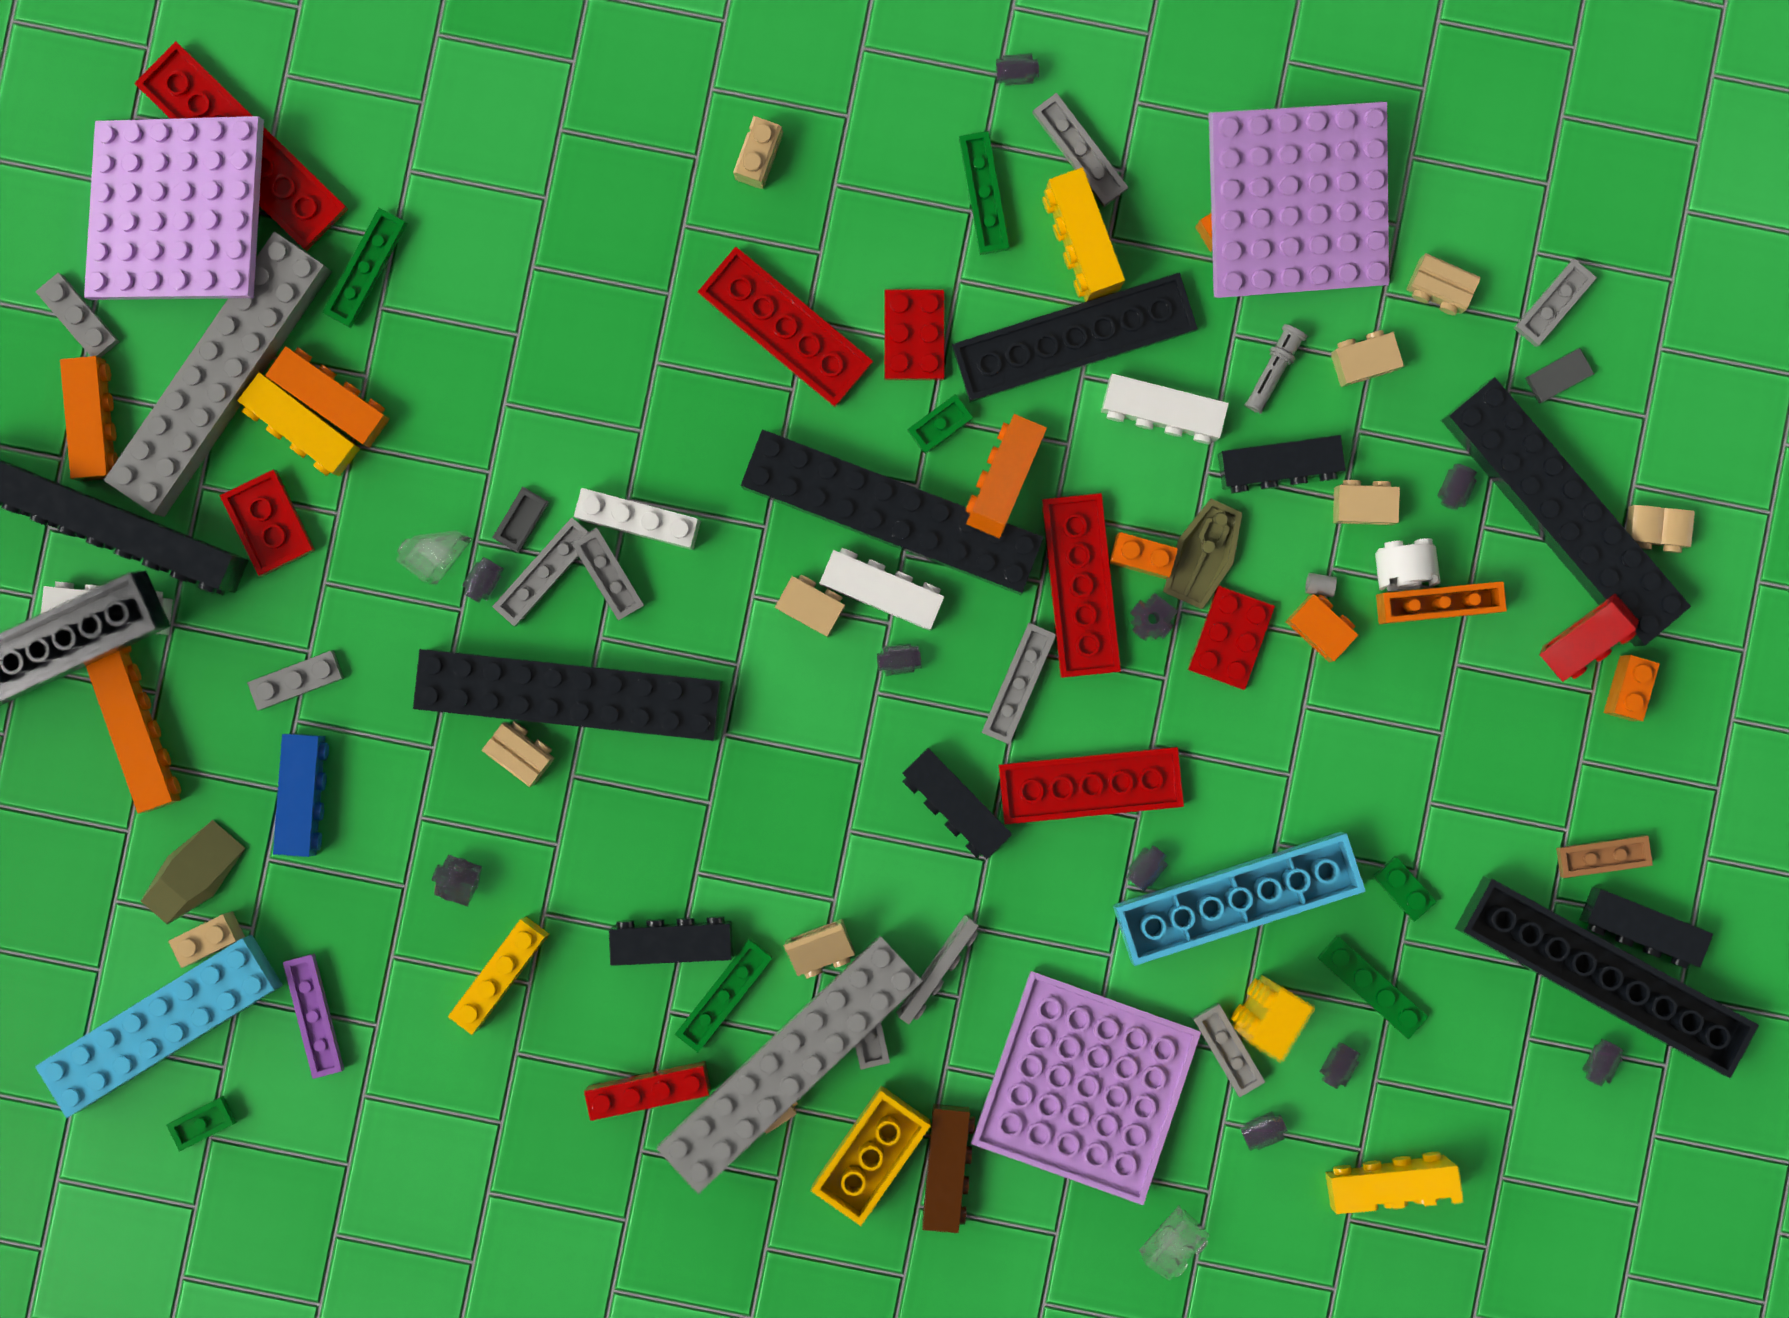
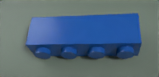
[273,734,329,857]

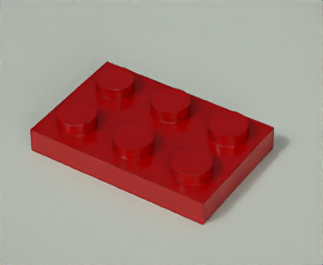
[884,289,944,380]
[219,469,315,577]
[1187,586,1275,690]

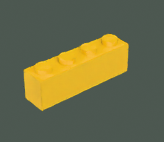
[237,372,361,476]
[448,916,549,1035]

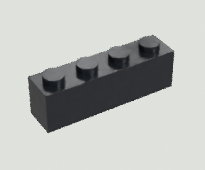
[1218,435,1346,494]
[902,748,1012,860]
[1579,887,1713,969]
[609,916,733,966]

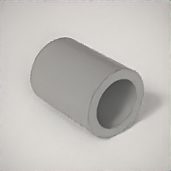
[1305,573,1337,597]

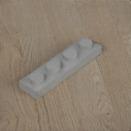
[1032,93,1128,208]
[492,518,588,627]
[981,623,1056,744]
[896,915,979,1024]

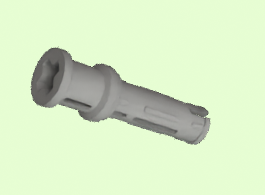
[1245,324,1307,414]

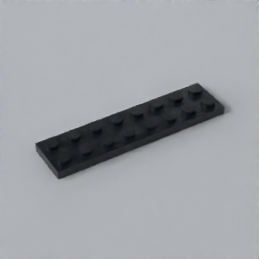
[952,272,1198,402]

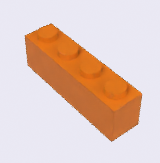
[265,346,390,448]
[60,356,118,482]
[965,414,1047,538]
[1376,581,1507,624]

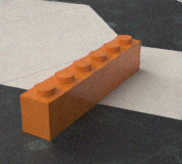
[86,645,181,814]

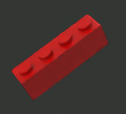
[584,1061,712,1121]

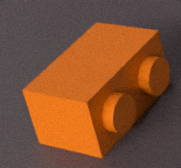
[1109,532,1178,579]
[1285,594,1358,662]
[1604,655,1660,721]

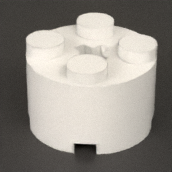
[1375,538,1440,592]

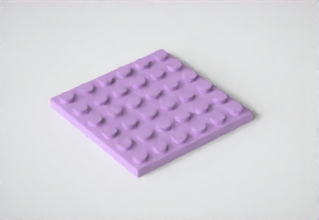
[1209,102,1389,298]
[84,116,264,300]
[971,971,1201,1205]

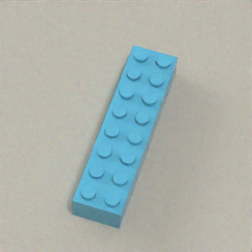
[1113,832,1366,966]
[35,935,283,1118]

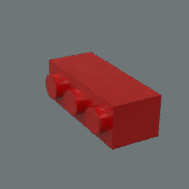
[1539,594,1639,682]

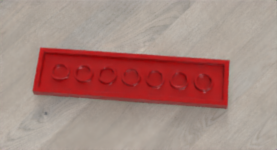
[134,41,348,251]

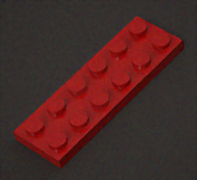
[697,246,873,408]
[1041,493,1121,678]
[998,747,1184,824]

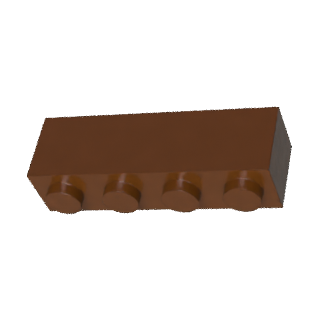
[922,1104,975,1233]

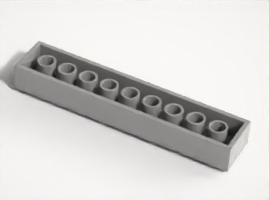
[104,232,332,517]
[656,936,923,1194]

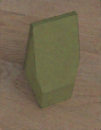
[1163,498,1242,609]
[141,820,245,925]

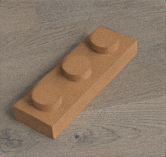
[1556,835,1653,878]

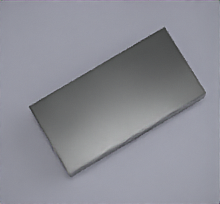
[1525,348,1594,404]
[492,487,550,553]

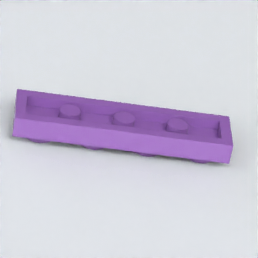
[283,953,345,1079]

